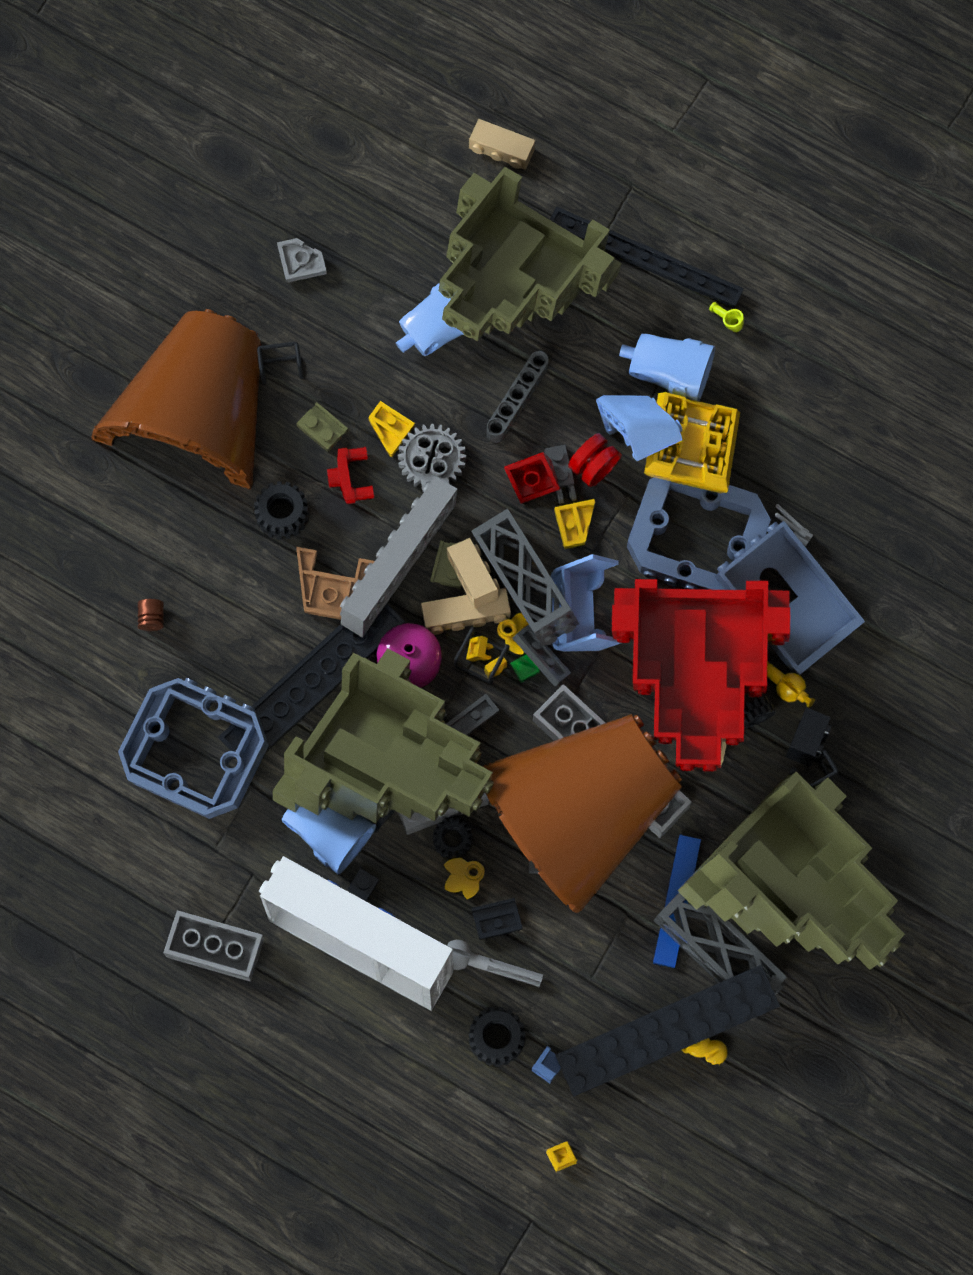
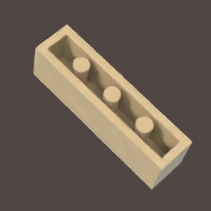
[421,588,511,635]

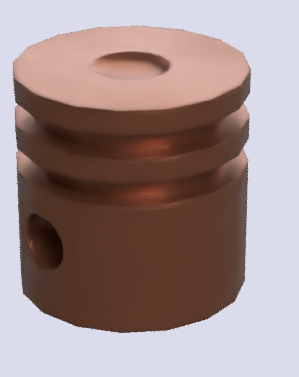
[138,599,164,631]

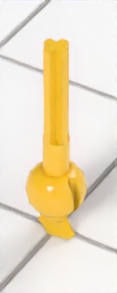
[767,661,815,708]

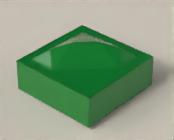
[510,655,540,683]

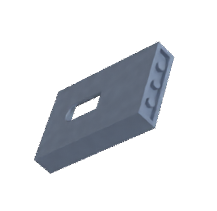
[714,521,865,675]

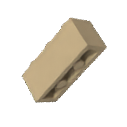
[469,119,535,170]
[447,538,500,609]

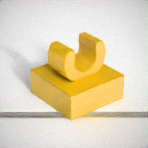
[466,636,493,662]

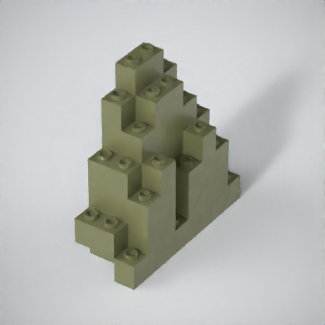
[438,167,622,341]
[273,648,494,823]
[678,772,905,970]

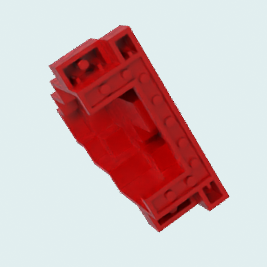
[612,579,790,771]

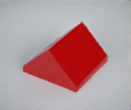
[504,452,560,504]

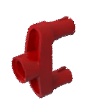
[327,447,374,504]

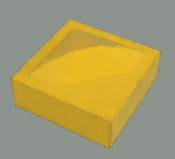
[485,657,507,678]
[546,1141,577,1172]

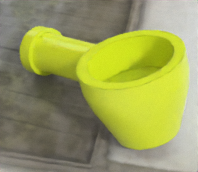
[709,302,744,332]

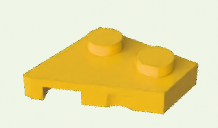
[368,401,415,457]
[554,499,595,549]

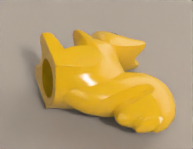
[682,1038,727,1065]

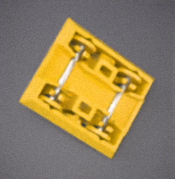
[644,392,740,493]

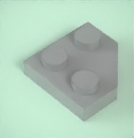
[277,238,327,283]

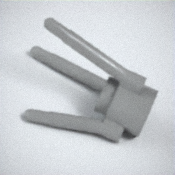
[775,504,813,547]

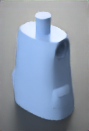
[396,283,464,356]
[619,334,715,401]
[282,807,376,874]

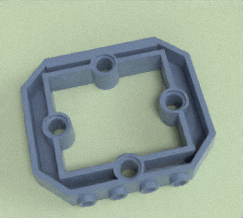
[627,478,771,590]
[118,678,269,819]

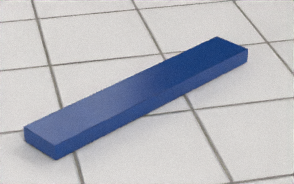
[653,835,701,968]

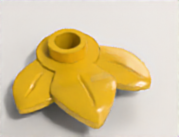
[497,613,529,655]
[444,858,484,899]

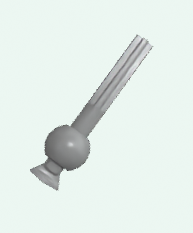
[447,940,543,987]

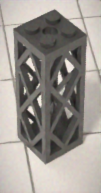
[471,508,579,647]
[653,893,787,995]

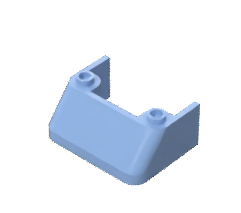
[551,554,621,652]

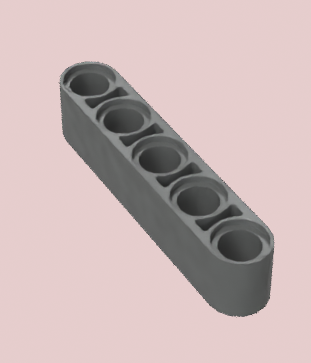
[487,351,549,443]

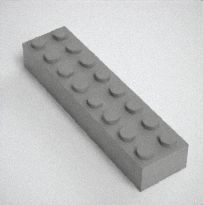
[340,476,457,637]
[533,684,691,838]

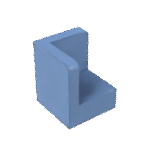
[532,1046,561,1084]

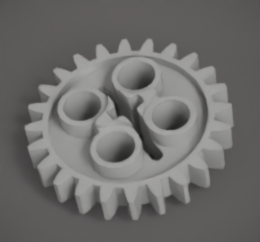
[398,424,466,490]

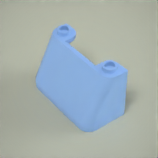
[596,395,683,461]

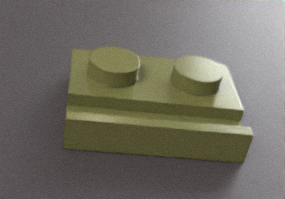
[296,402,348,452]
[430,540,461,589]

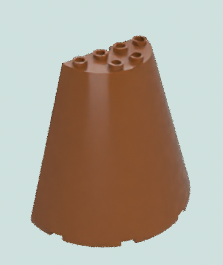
[91,309,261,490]
[482,714,682,913]

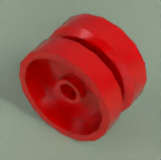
[568,433,622,487]

